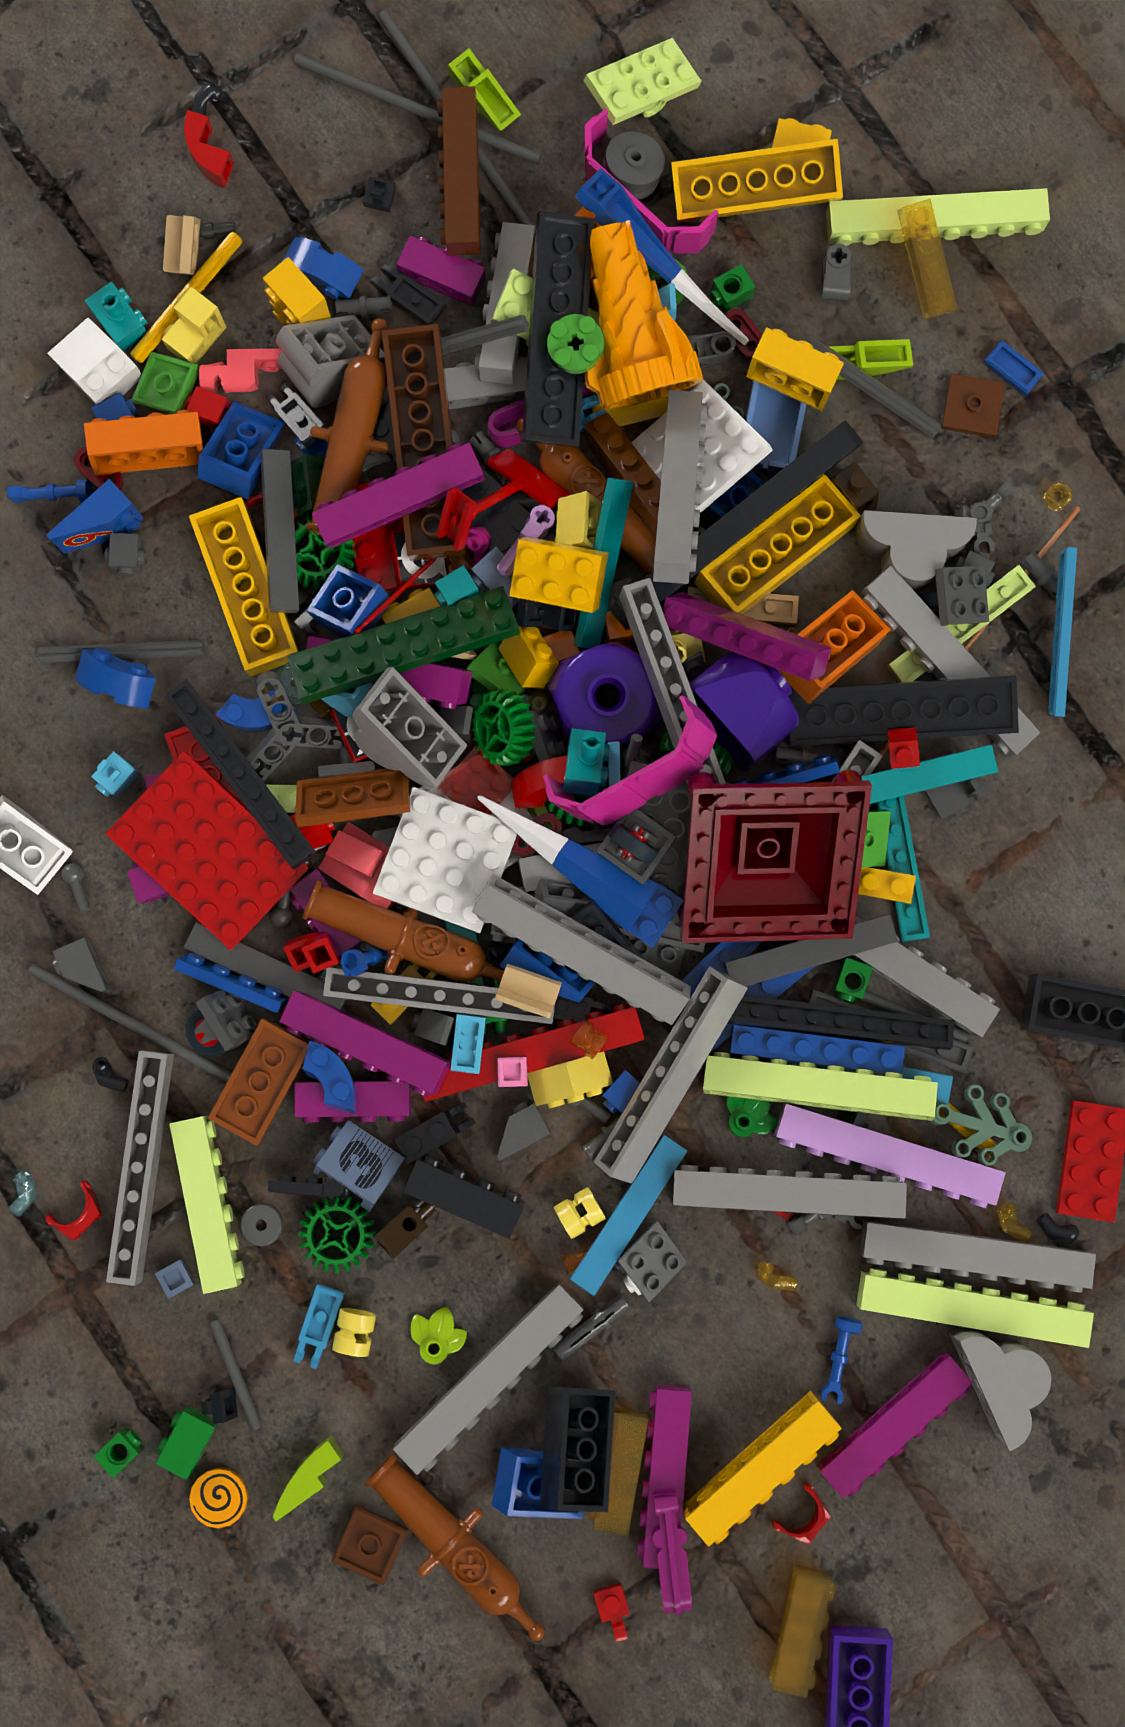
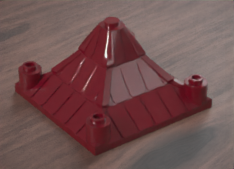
[678,770,872,943]

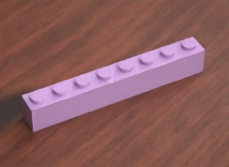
[773,1103,1006,1208]

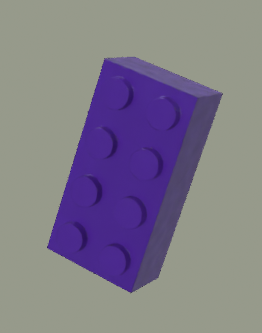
[825,1625,893,1727]

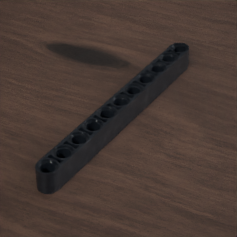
[608,420,863,631]

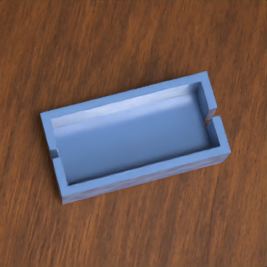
[745,380,806,476]

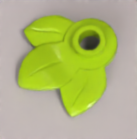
[411,1307,467,1365]

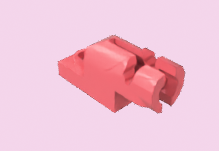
[199,348,282,393]

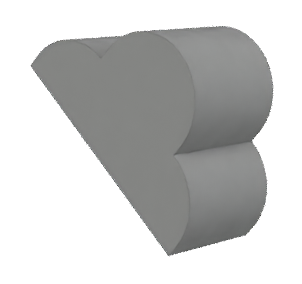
[276,315,385,408]
[855,510,977,593]
[352,667,467,788]
[949,1328,1051,1451]

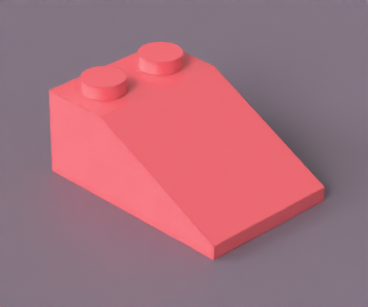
[318,822,395,910]

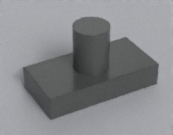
[318,746,376,778]

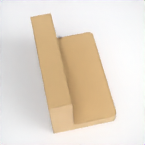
[163,215,200,275]
[495,963,562,1018]

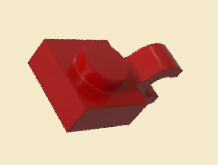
[594,1583,630,1642]

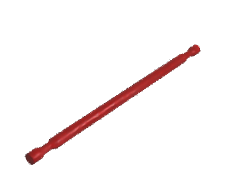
[353,558,437,634]

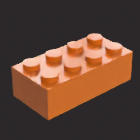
[84,410,204,476]
[776,590,891,704]

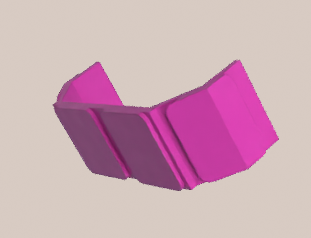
[584,109,718,254]
[543,695,717,825]

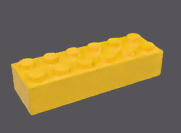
[671,139,843,223]
[694,475,861,615]
[189,497,300,677]
[683,1391,842,1547]

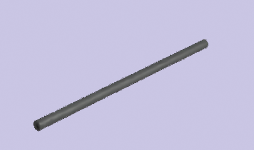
[378,10,534,225]
[294,53,542,165]
[28,963,232,1082]

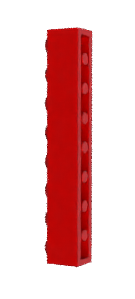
[423,1003,645,1102]

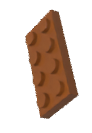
[295,768,410,827]
[208,1018,309,1146]

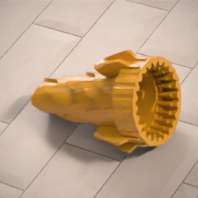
[585,220,703,410]

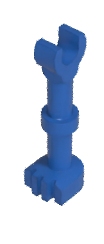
[7,479,93,503]
[341,948,404,977]
[820,1316,863,1404]

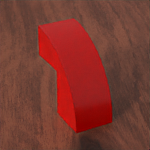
[184,110,234,188]
[511,756,567,809]
[283,931,340,973]

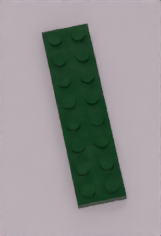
[288,586,520,705]

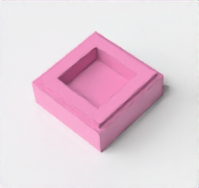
[498,1057,528,1087]

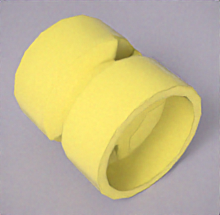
[554,1187,606,1239]
[332,1308,376,1357]

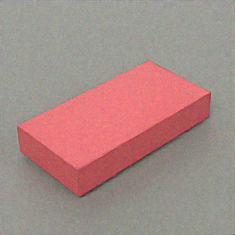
[325,830,385,878]

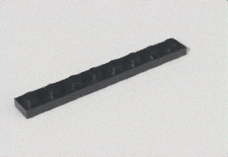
[164,679,316,870]
[727,995,954,1050]

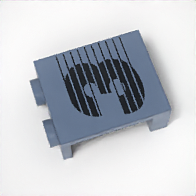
[313,1120,405,1212]

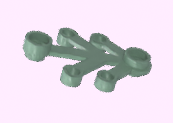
[930,1085,1032,1166]

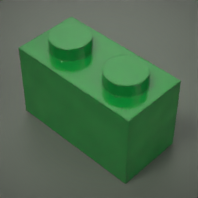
[156,1406,218,1480]

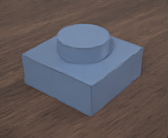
[155,1259,196,1299]

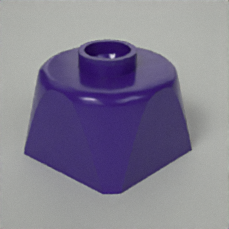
[546,640,662,745]
[689,651,800,773]

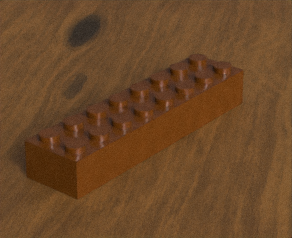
[382,324,466,561]

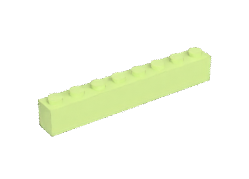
[826,188,1050,246]
[703,1052,938,1121]
[856,1268,1094,1348]

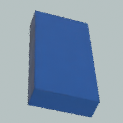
[983,339,1044,397]

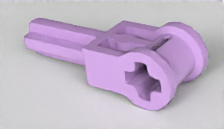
[496,505,555,577]

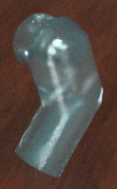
[9,1172,37,1217]

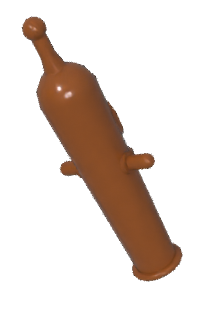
[306,318,390,536]
[516,416,656,575]
[302,880,504,983]
[365,1453,545,1641]

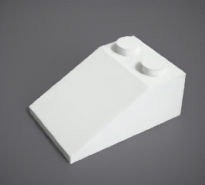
[47,318,142,405]
[0,795,73,895]

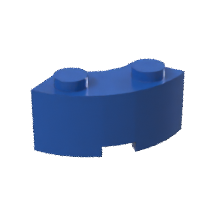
[283,237,364,299]
[75,648,156,708]
[216,690,299,733]
[303,1041,358,1114]

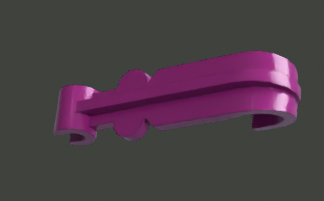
[487,372,593,448]
[652,1492,692,1615]

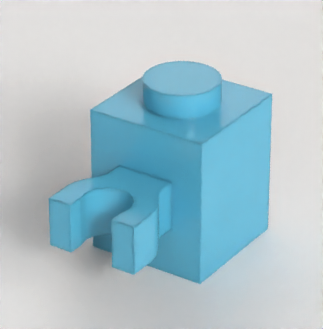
[91,751,140,798]

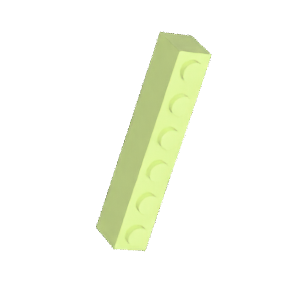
[170,1115,245,1294]

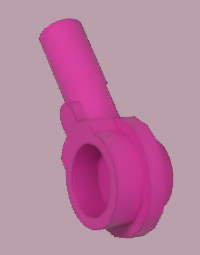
[466,526,491,565]

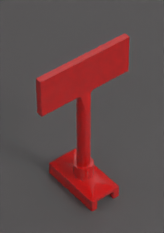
[436,448,571,551]

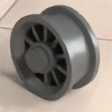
[602,131,665,200]

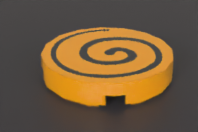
[189,1467,249,1528]

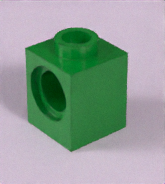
[710,264,755,313]
[832,958,873,1003]
[94,1427,145,1478]

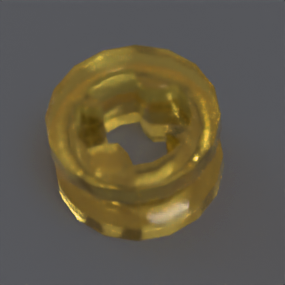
[1044,482,1072,510]

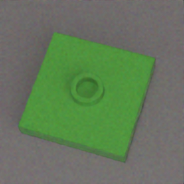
[131,351,200,415]
[467,641,527,695]
[862,809,891,867]

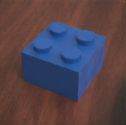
[307,564,389,637]

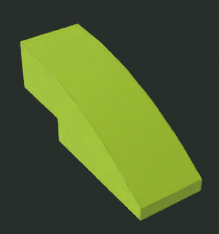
[445,48,521,132]
[829,339,913,380]
[273,1435,344,1521]

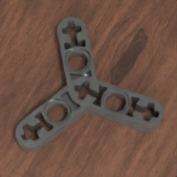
[246,671,345,781]

